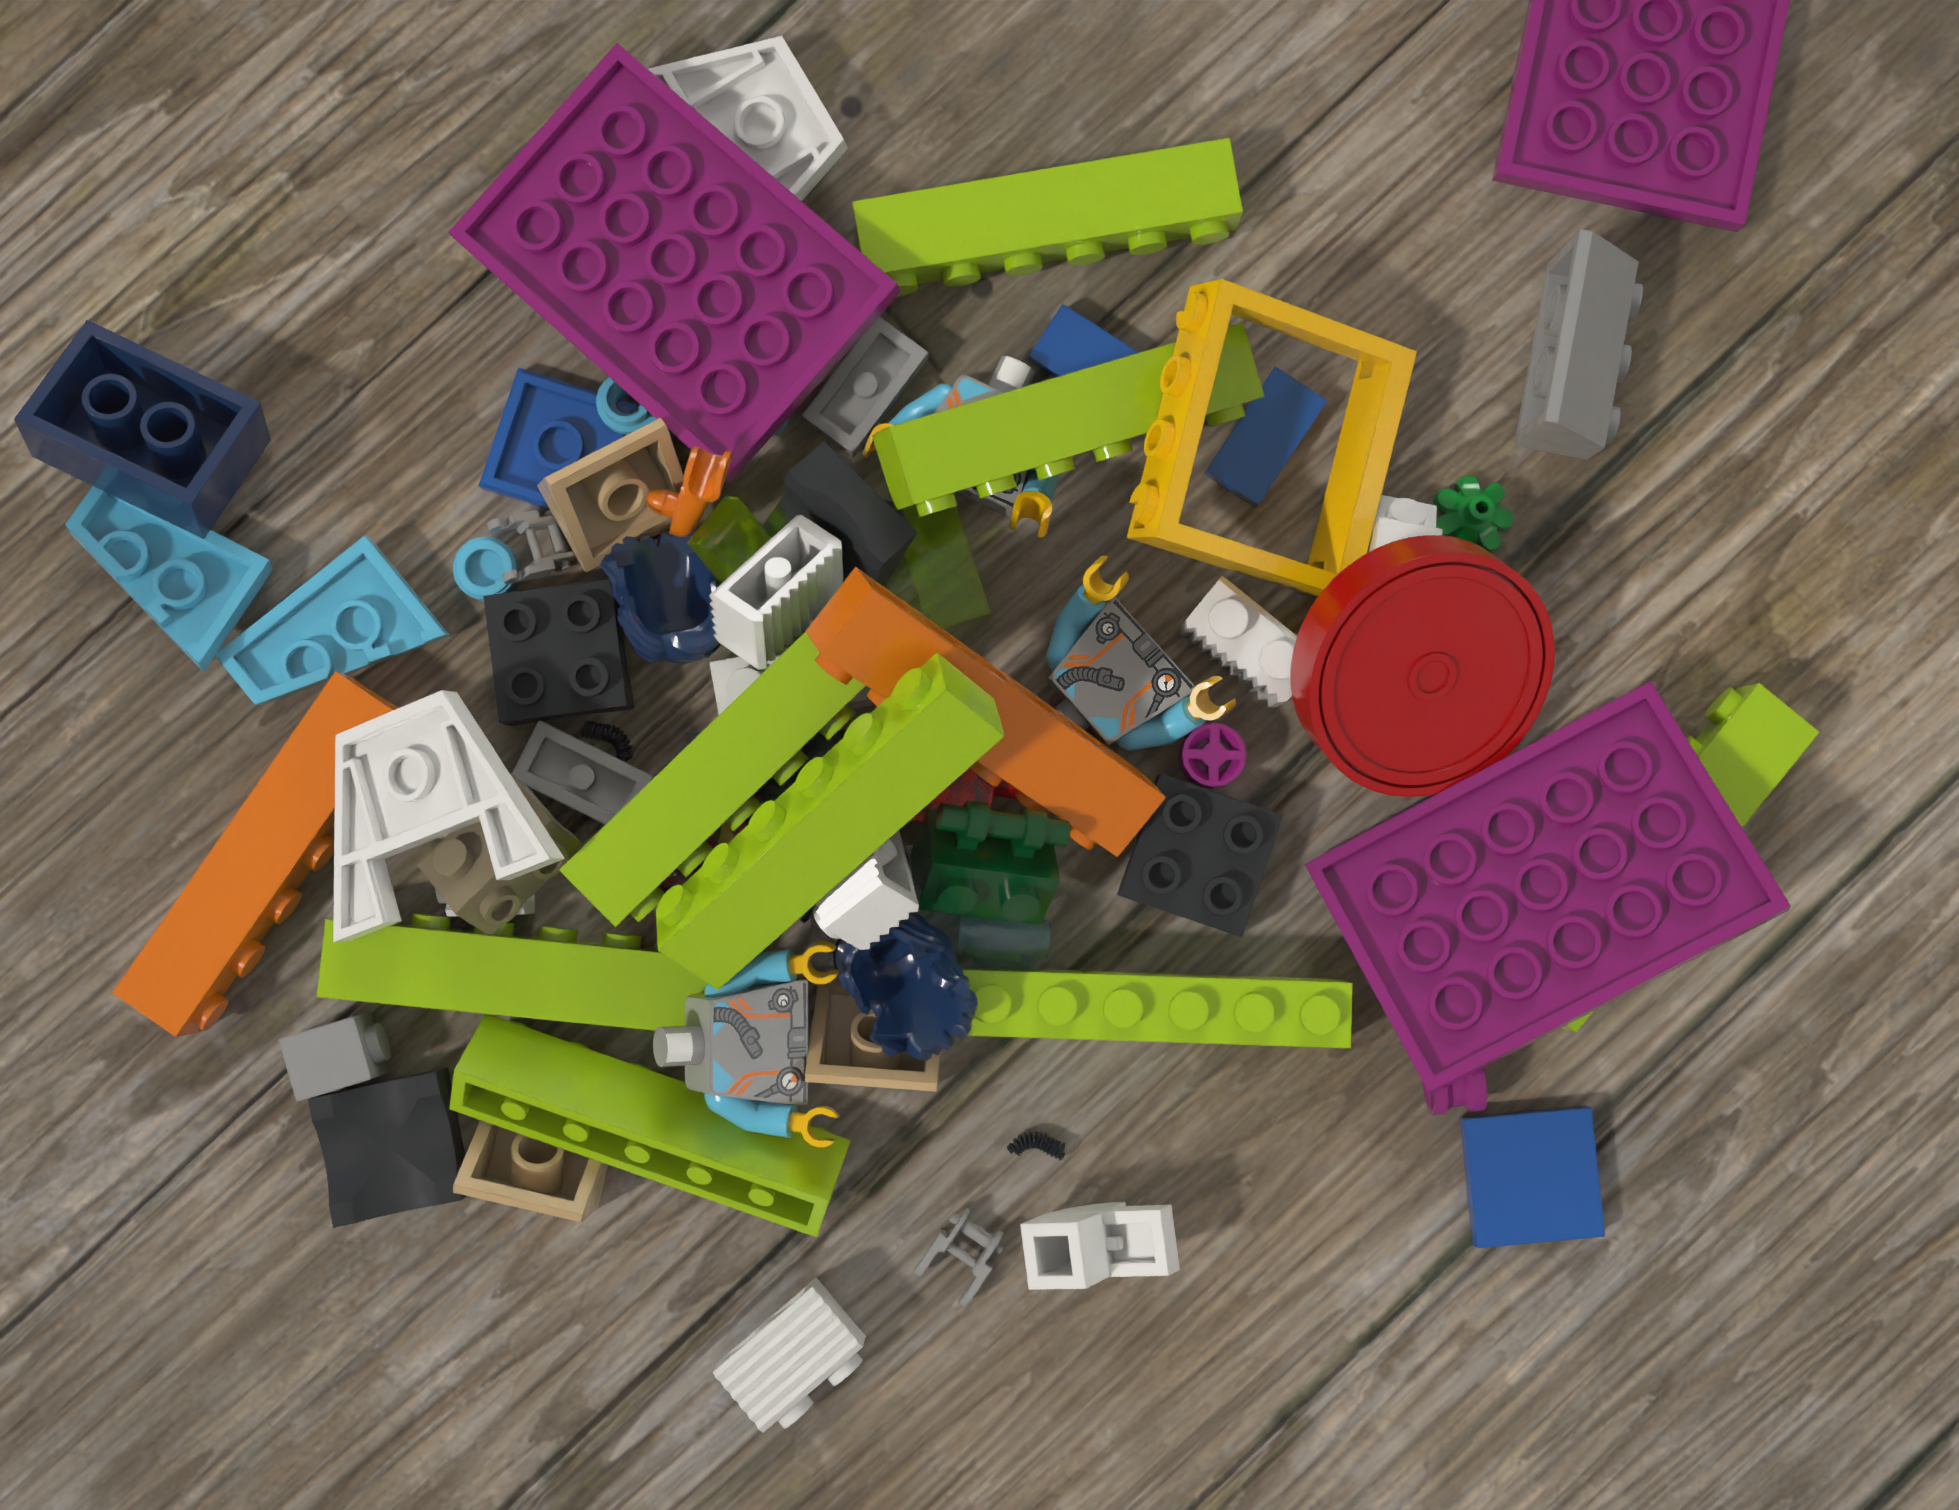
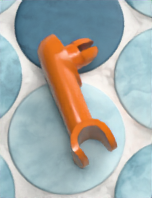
[646,446,733,537]

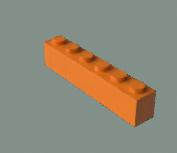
[805,567,1166,857]
[112,671,399,1037]

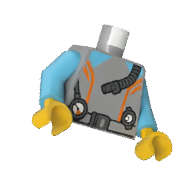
[862,356,1059,538]
[1046,556,1236,751]
[653,940,839,1148]

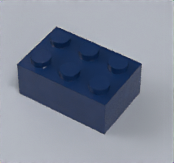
[14,320,271,539]

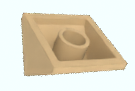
[537,418,684,572]
[805,977,941,1092]
[453,1120,608,1222]

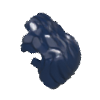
[600,529,723,665]
[833,912,978,1061]

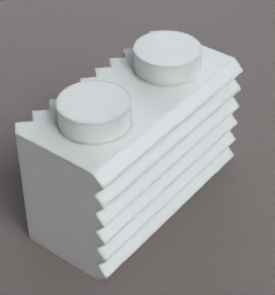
[709,515,843,669]
[1179,576,1297,708]
[813,830,919,950]
[713,1277,866,1433]

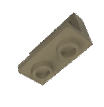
[417,773,582,935]

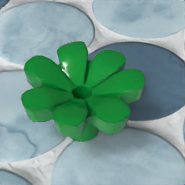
[1433,476,1513,553]

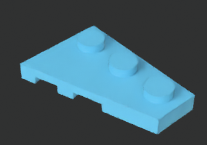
[65,486,273,672]
[215,536,450,705]

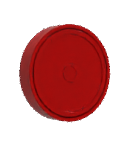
[1290,535,1555,797]

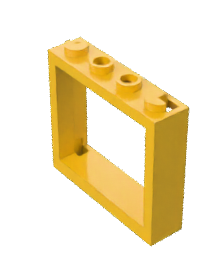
[1127,278,1417,598]

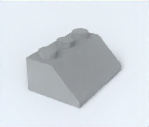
[1514,229,1643,460]

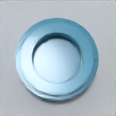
[453,537,521,602]

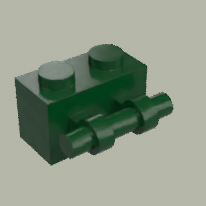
[910,800,1070,925]

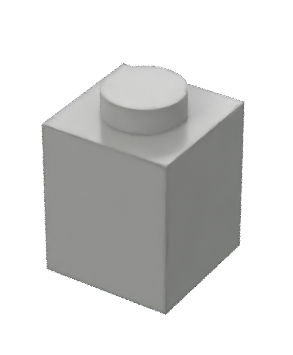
[278,1012,391,1102]

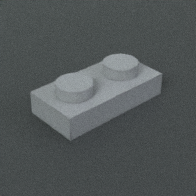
[802,316,929,457]
[512,720,655,825]

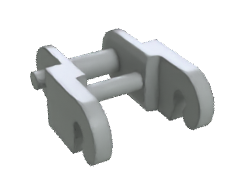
[486,509,577,584]
[913,1208,1004,1308]

